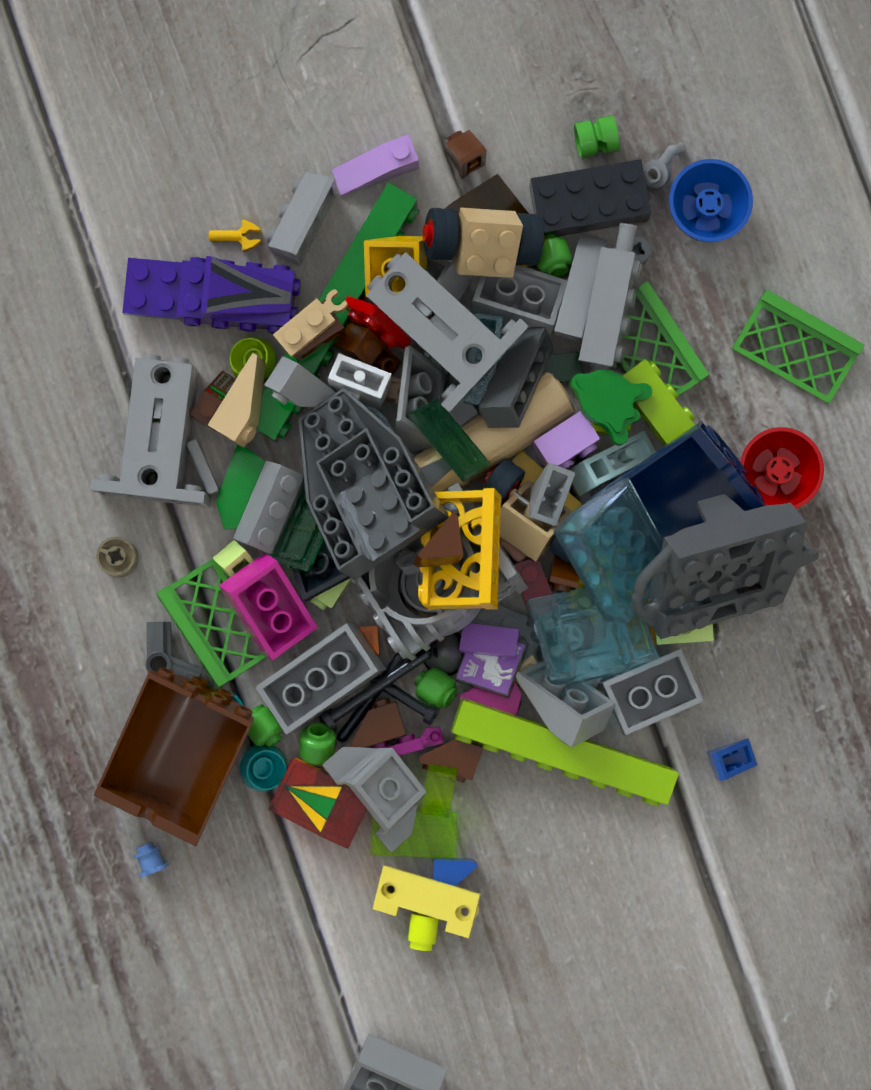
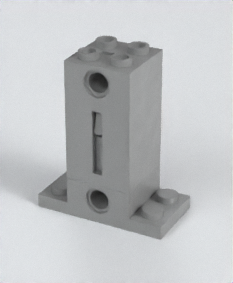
[366,252,529,412]
[90,354,211,508]

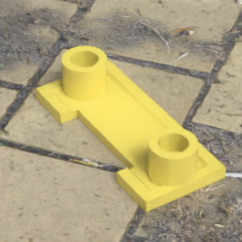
[373,865,481,938]

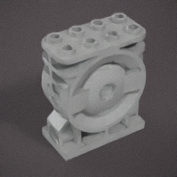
[350,482,528,661]

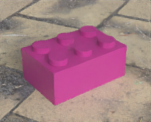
[219,553,318,661]

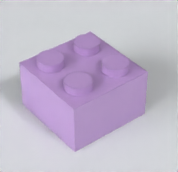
[531,410,600,470]

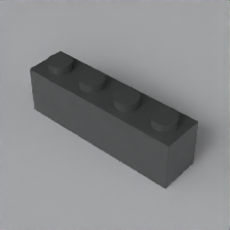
[479,327,554,428]

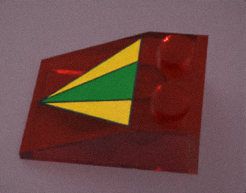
[268,757,367,849]

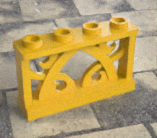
[418,488,501,610]

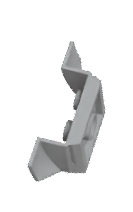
[322,747,427,853]

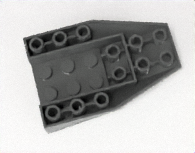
[298,388,449,580]

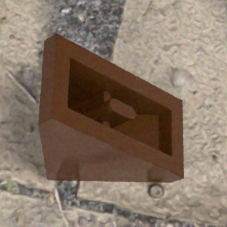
[413,512,463,567]

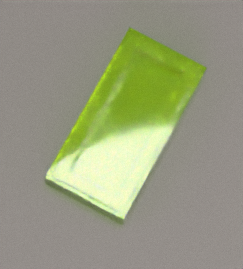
[421,764,457,818]

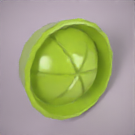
[229,336,276,380]

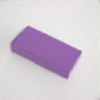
[459,623,520,659]

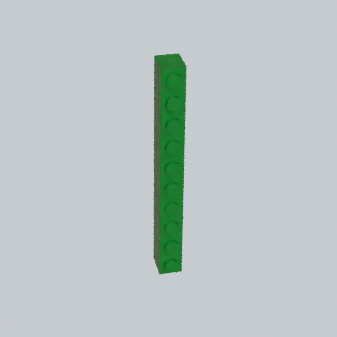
[256,182,419,443]

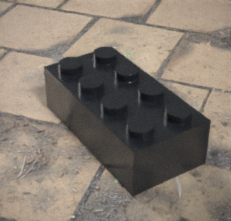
[529,159,651,237]

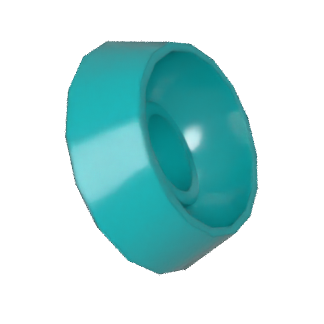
[240,745,288,792]

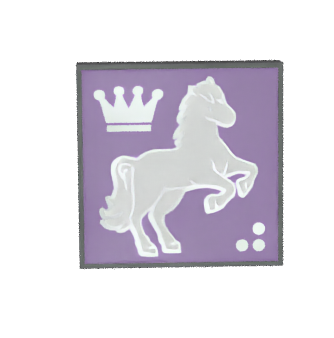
[455,642,528,699]

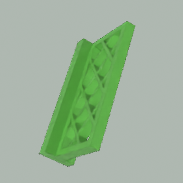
[621,281,710,396]
[732,290,865,404]
[157,558,267,689]

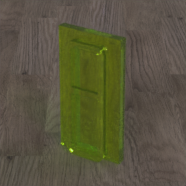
[370,811,458,858]

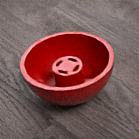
[740,427,824,509]

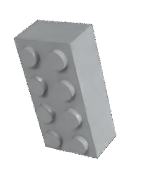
[255,622,386,735]

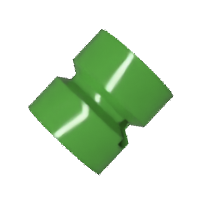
[574,115,620,159]

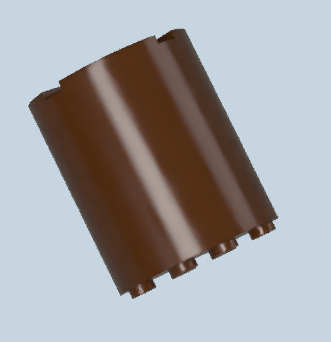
[93,667,254,847]

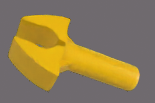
[208,220,262,252]

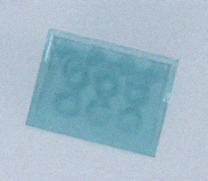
[553,478,663,623]

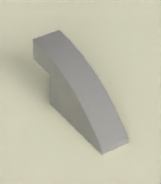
[553,233,607,342]

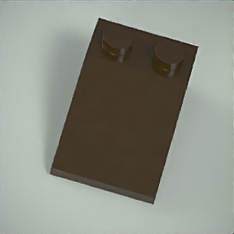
[446,174,529,217]

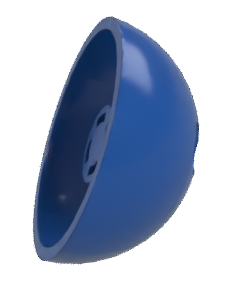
[669,159,753,243]

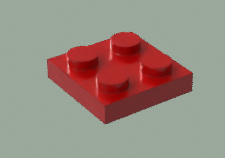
[344,296,412,349]

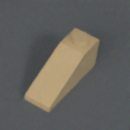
[208,353,266,448]

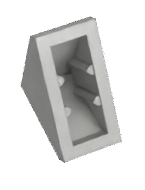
[529,463,575,527]

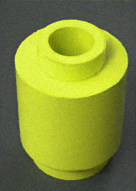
[408,912,439,951]

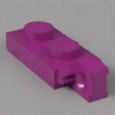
[371,726,444,756]

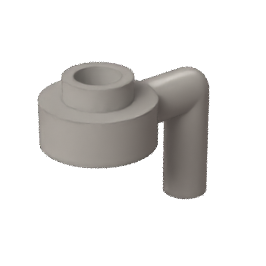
[643,142,686,188]

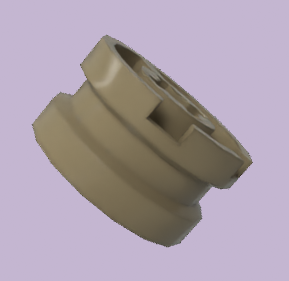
[96,536,139,578]

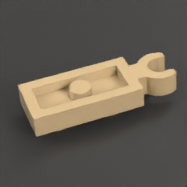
[273,289,348,358]

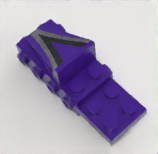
[122,256,301,334]

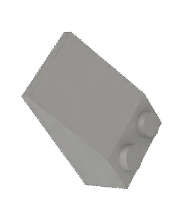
[516,657,616,747]

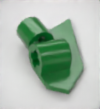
[216,444,265,530]

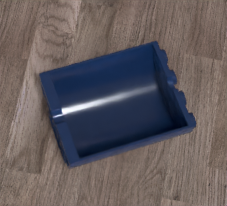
[584,421,765,582]

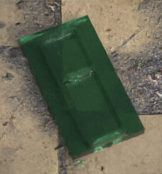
[408,399,491,482]
[272,486,324,573]

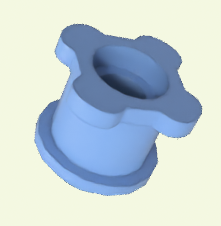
[133,842,169,878]

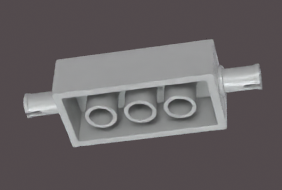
[579,223,642,373]

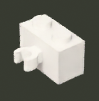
[328,353,391,410]

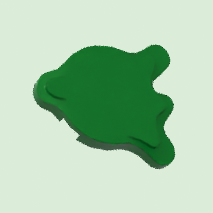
[570,369,652,446]

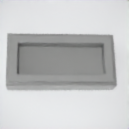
[187,439,220,496]

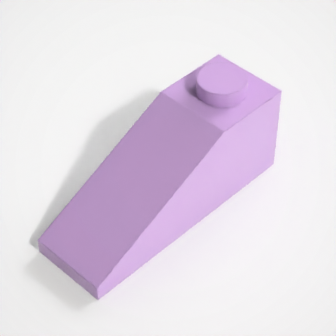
[332,134,419,197]

